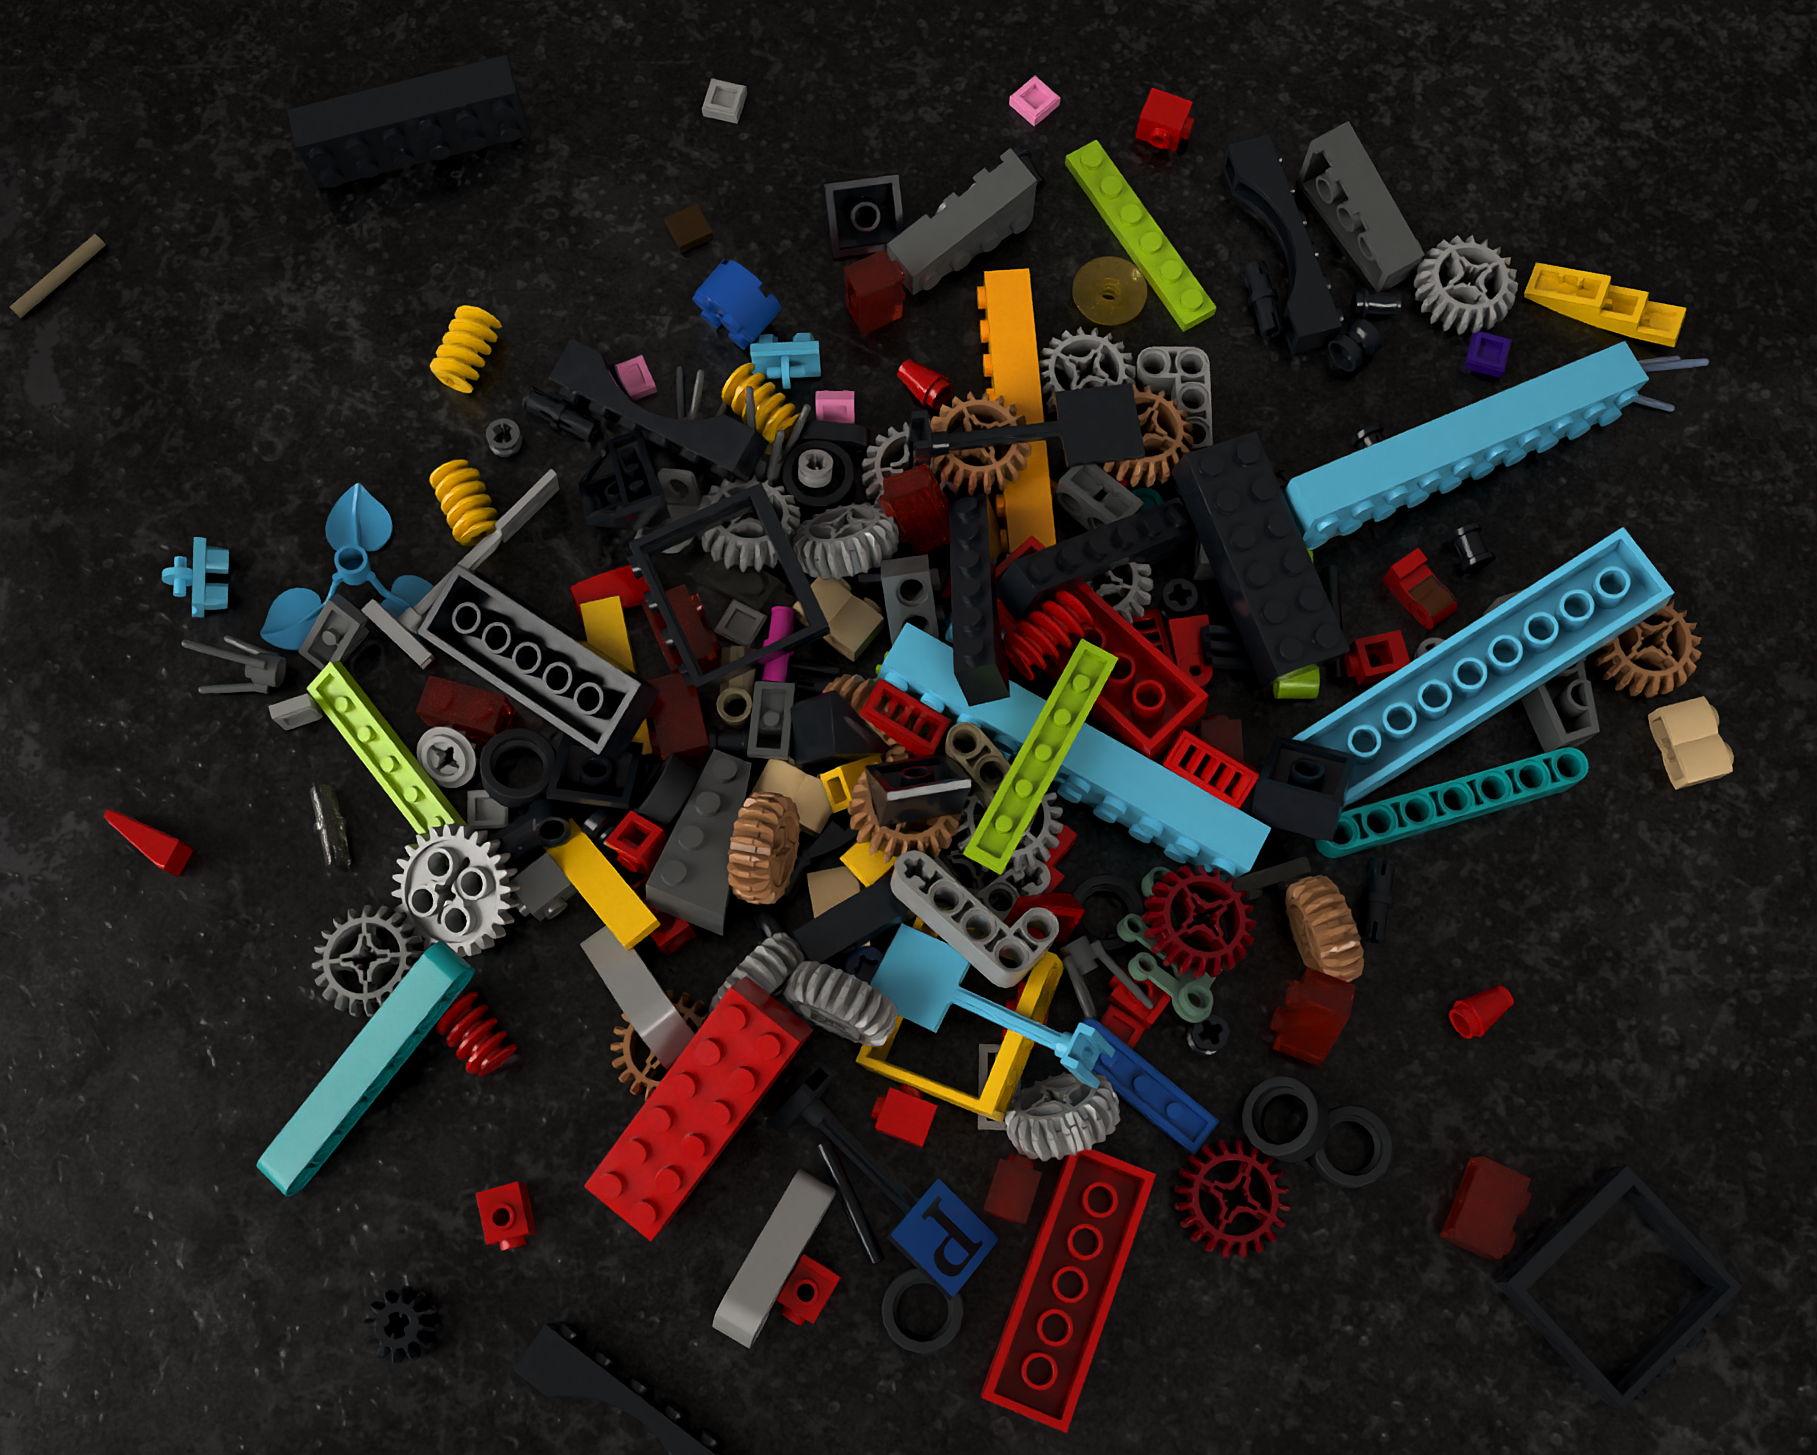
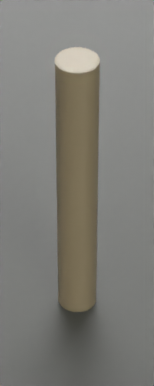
[10,234,106,318]

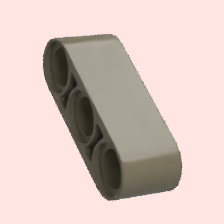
[944,722,1039,830]

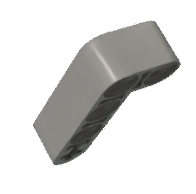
[1133,346,1213,495]
[890,850,1059,988]
[580,925,695,1070]
[712,1169,837,1349]

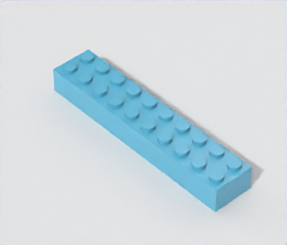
[1283,341,1649,550]
[1292,527,1675,810]
[875,622,1271,882]

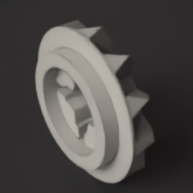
[417,724,480,788]

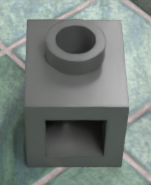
[509,852,578,921]

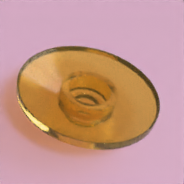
[1072,256,1147,325]

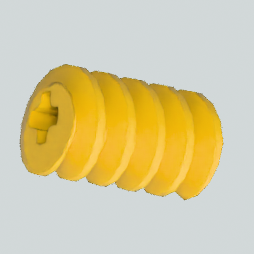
[430,305,502,393]
[721,363,800,445]
[430,459,498,546]

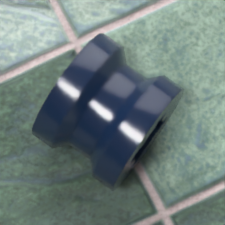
[845,946,884,985]

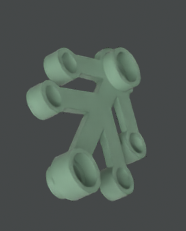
[1117,867,1223,1023]

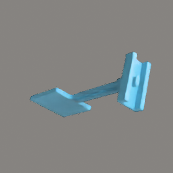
[870,923,1115,1089]

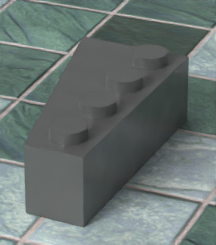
[1296,121,1425,292]
[887,148,1037,295]
[1483,588,1600,753]
[646,749,752,936]

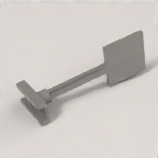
[361,469,559,669]

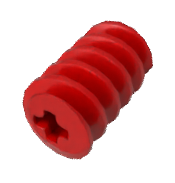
[1003,590,1095,681]
[436,986,518,1077]

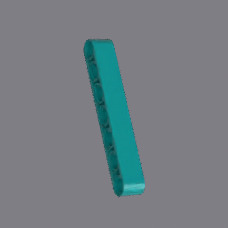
[1314,747,1589,858]
[256,940,475,1197]

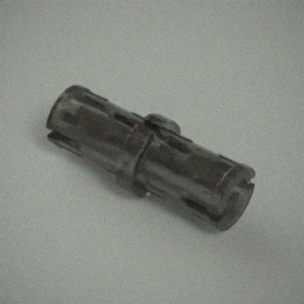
[309,784,352,869]

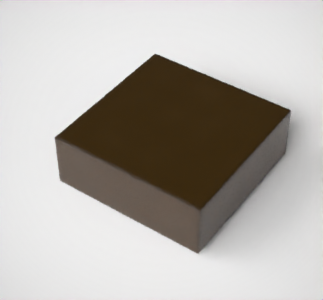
[664,203,714,253]

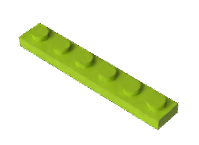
[1065,140,1217,332]
[963,638,1119,875]
[306,661,467,869]

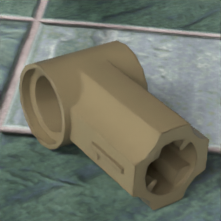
[716,646,757,729]

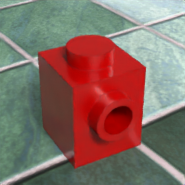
[1135,87,1195,152]
[870,1084,938,1149]
[476,1181,537,1251]

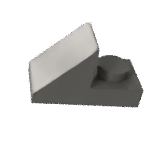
[298,593,369,671]
[747,681,796,760]

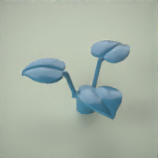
[260,483,434,651]

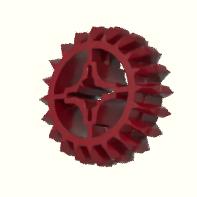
[1141,865,1257,979]
[1173,1139,1291,1258]

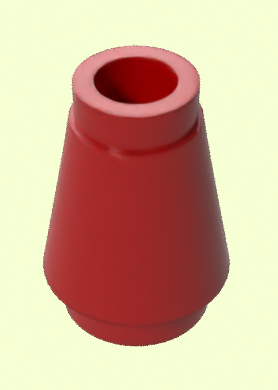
[897,359,954,410]
[1449,985,1514,1039]

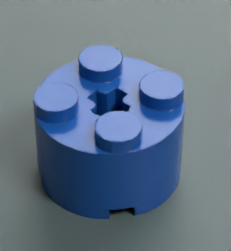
[692,259,782,350]

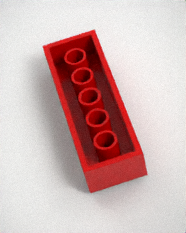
[995,535,1209,761]
[584,976,813,1242]
[980,1149,1156,1433]

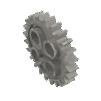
[391,823,520,957]

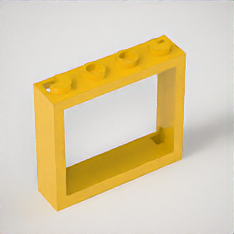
[856,916,1065,1123]

